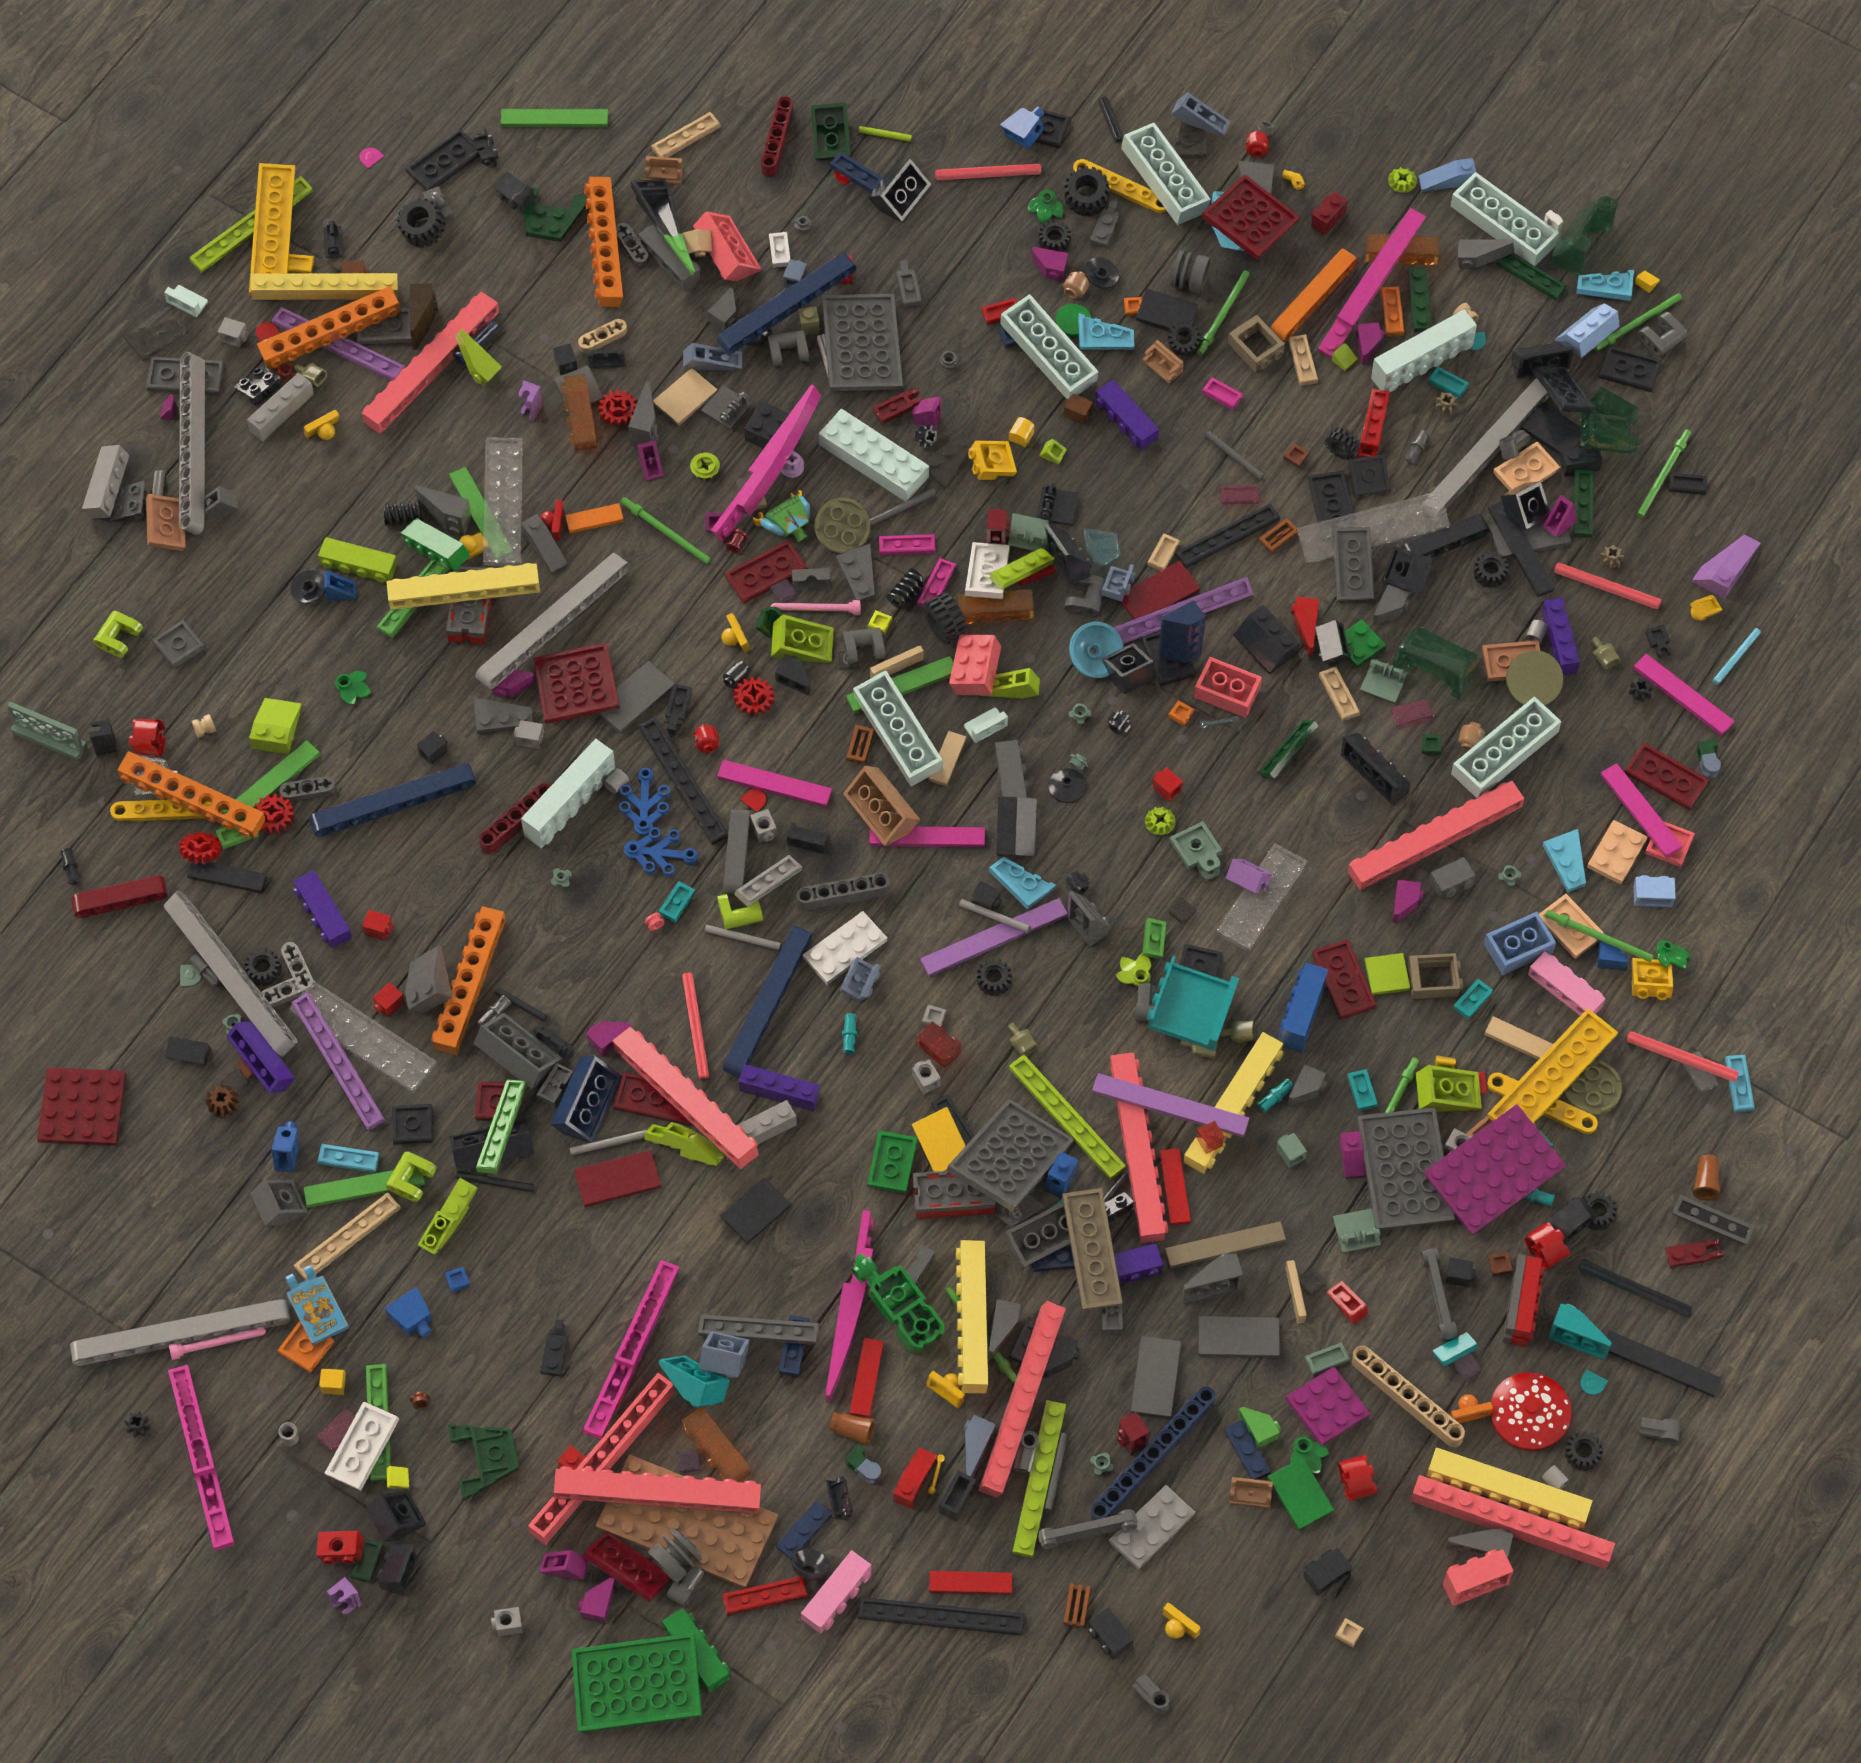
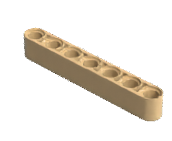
[1352,1346,1465,1447]

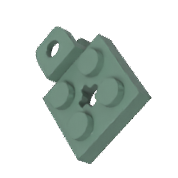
[1170,821,1222,881]

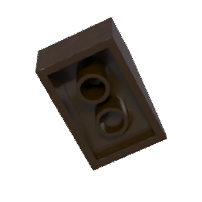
[410,283,438,350]

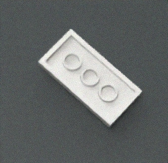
[965,542,1010,599]
[803,911,887,985]
[325,1402,399,1491]

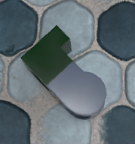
[1696,739,1721,779]
[845,1444,881,1484]

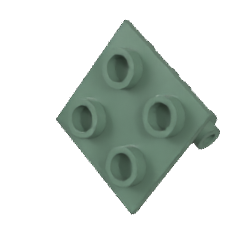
[1008,513,1049,551]
[1360,659,1409,703]
[1333,1209,1381,1253]

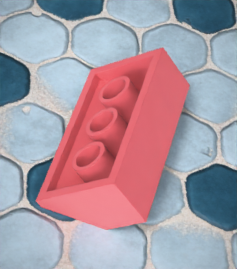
[693,211,762,282]

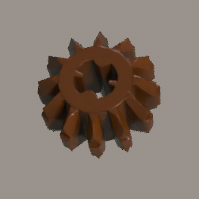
[205,1084,239,1118]

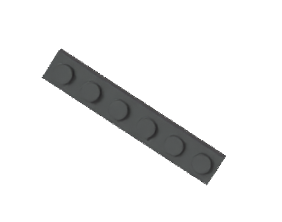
[698,1314,820,1345]

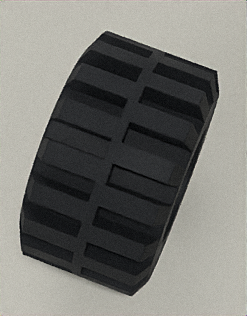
[1064,166,1109,216]
[397,197,446,248]
[924,592,967,644]

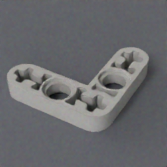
[261,942,314,1007]

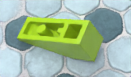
[455,329,502,386]
[979,668,1040,699]

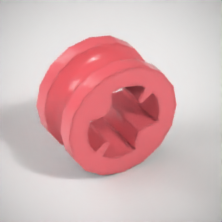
[645,913,665,931]

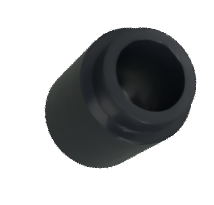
[723,661,750,688]

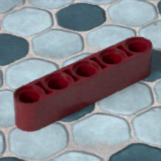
[761,96,793,177]
[479,783,551,854]
[71,875,168,918]

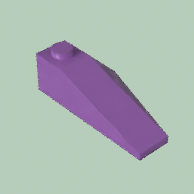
[1692,534,1761,599]

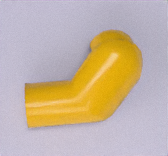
[1282,170,1305,190]

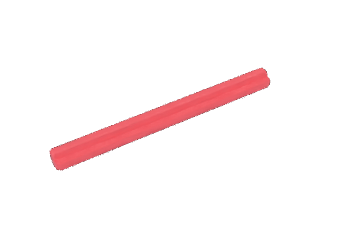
[935,164,1041,180]
[1554,563,1661,609]
[682,972,709,1080]
[1627,1032,1739,1082]

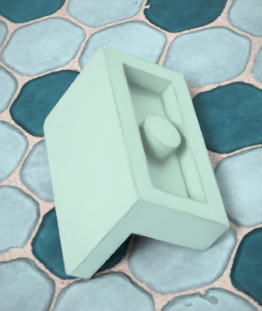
[164,285,208,318]
[964,708,1008,743]

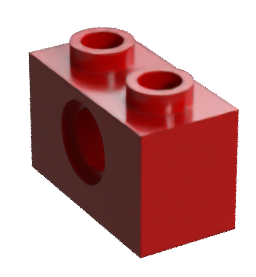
[316,1531,364,1565]

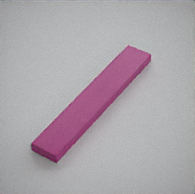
[1633,654,1734,736]
[717,760,832,808]
[1601,763,1682,858]
[870,827,985,848]

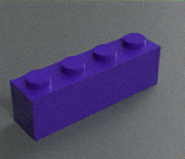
[1095,380,1159,450]
[1542,597,1580,675]
[293,870,352,949]
[226,1021,295,1094]
[738,1064,820,1112]
[1114,1244,1163,1285]

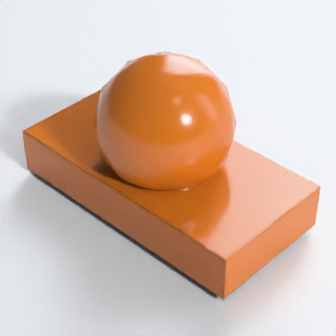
[1451,1394,1493,1424]

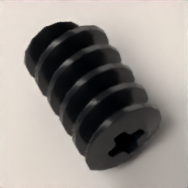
[384,500,423,526]
[886,568,926,609]

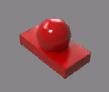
[540,500,564,542]

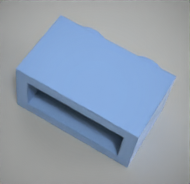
[1634,875,1675,907]

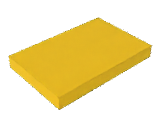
[912,1107,966,1172]

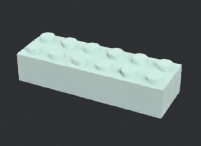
[1121,123,1211,225]
[1451,172,1559,266]
[1000,294,1098,399]
[1371,310,1477,392]
[819,409,929,502]
[853,671,944,787]
[1451,696,1561,798]
[521,739,615,848]

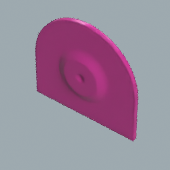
[360,148,384,168]

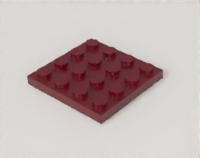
[1201,174,1300,260]
[533,642,620,724]
[37,1067,126,1146]

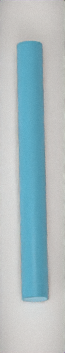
[1712,628,1761,685]

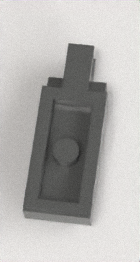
[1090,200,1119,248]
[897,260,922,307]

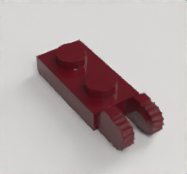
[873,388,924,425]
[1665,1239,1724,1268]

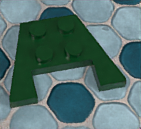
[524,187,588,242]
[448,1424,519,1500]

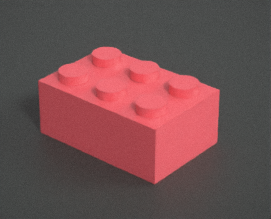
[949,635,1001,695]
[1194,657,1262,718]
[1443,1549,1513,1606]

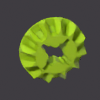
[1388,167,1417,193]
[690,453,720,480]
[1145,807,1176,835]

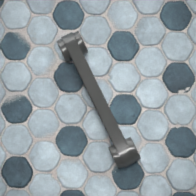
[1421,1248,1457,1340]
[1038,1509,1138,1550]

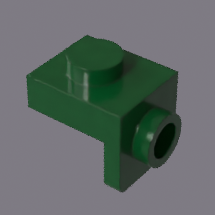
[755,606,785,638]

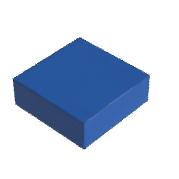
[445,1267,470,1293]

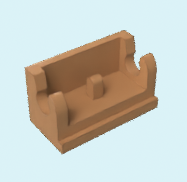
[645,156,683,185]
[1143,340,1183,384]
[1229,1477,1273,1508]

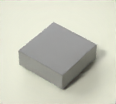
[922,1005,947,1030]

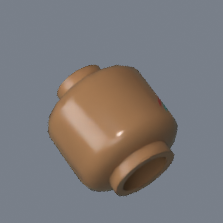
[1063,272,1090,299]
[1458,722,1485,751]

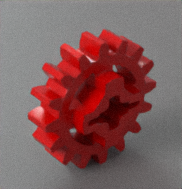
[598,389,637,428]
[734,677,775,717]
[254,793,294,835]
[179,831,221,864]

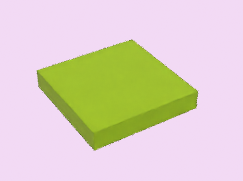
[1365,953,1410,995]

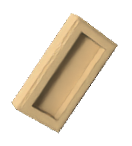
[1147,533,1180,571]

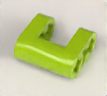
[93,611,143,658]
[717,894,763,930]
[385,1152,437,1202]

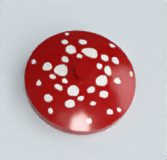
[1490,1372,1571,1452]

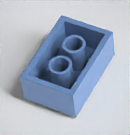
[1484,912,1556,976]

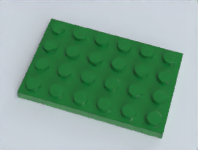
[572,1633,702,1733]

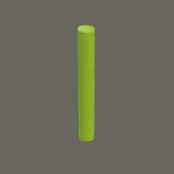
[858,126,912,142]

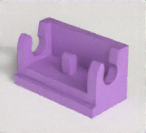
[519,380,542,422]
[1226,859,1273,893]
[327,1577,362,1615]

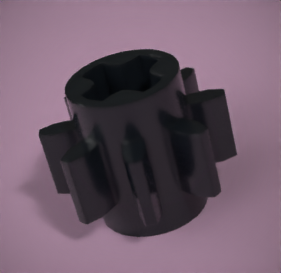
[915,425,937,447]
[1629,678,1653,702]
[1108,710,1131,734]
[1066,871,1090,895]
[124,1411,150,1438]

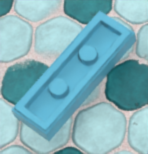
[1725,1055,1755,1112]
[317,1144,380,1173]

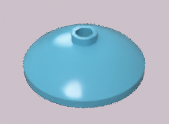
[1069,622,1123,678]

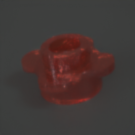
[276,363,296,382]

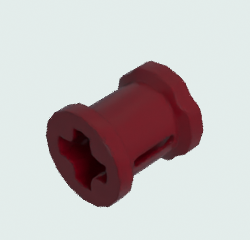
[726,529,748,554]

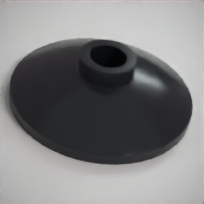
[1084,257,1119,288]
[290,570,325,604]
[1048,768,1086,803]

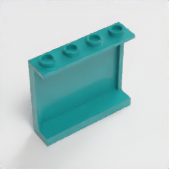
[1146,956,1239,1051]

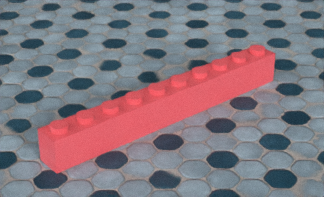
[362,292,499,434]
[1348,781,1524,891]
[612,1027,759,1169]
[1110,1053,1168,1243]
[978,1301,1066,1498]
[528,1373,675,1546]
[553,1467,761,1513]
[1411,1475,1615,1569]

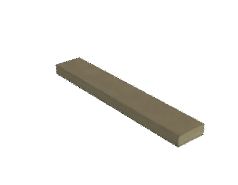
[1165,1221,1286,1269]

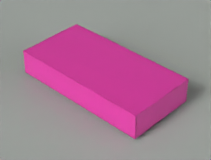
[1202,377,1243,410]

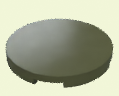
[814,497,871,554]
[1506,650,1563,705]
[1563,1061,1622,1116]

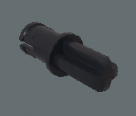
[60,848,80,885]

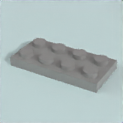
[1109,1485,1195,1570]

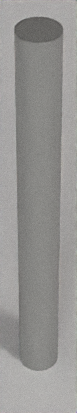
[959,899,1031,933]
[705,925,781,950]
[569,1130,647,1156]

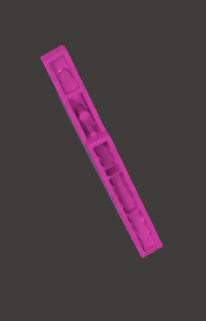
[1318,208,1426,359]
[711,384,821,543]
[825,1210,874,1403]
[583,1260,679,1439]
[168,1365,235,1551]

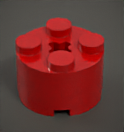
[129,719,166,757]
[1524,1222,1571,1270]
[1338,1455,1378,1501]

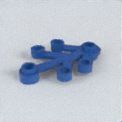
[619,768,670,836]
[624,827,698,877]

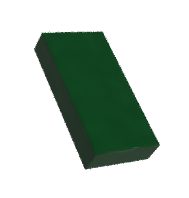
[351,1538,384,1583]

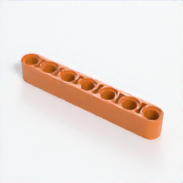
[1270,248,1358,343]

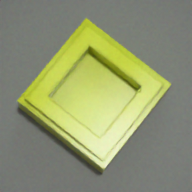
[868,610,893,635]
[387,1466,409,1490]

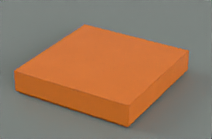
[277,1321,334,1373]

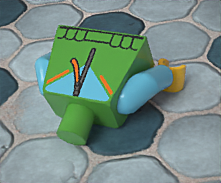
[753,490,810,542]

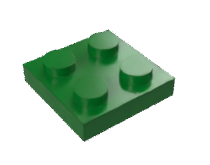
[1345,619,1386,668]

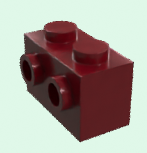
[1311,191,1348,236]
[987,509,1010,545]
[1117,1412,1149,1456]

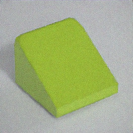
[1332,343,1358,371]
[1039,439,1067,464]

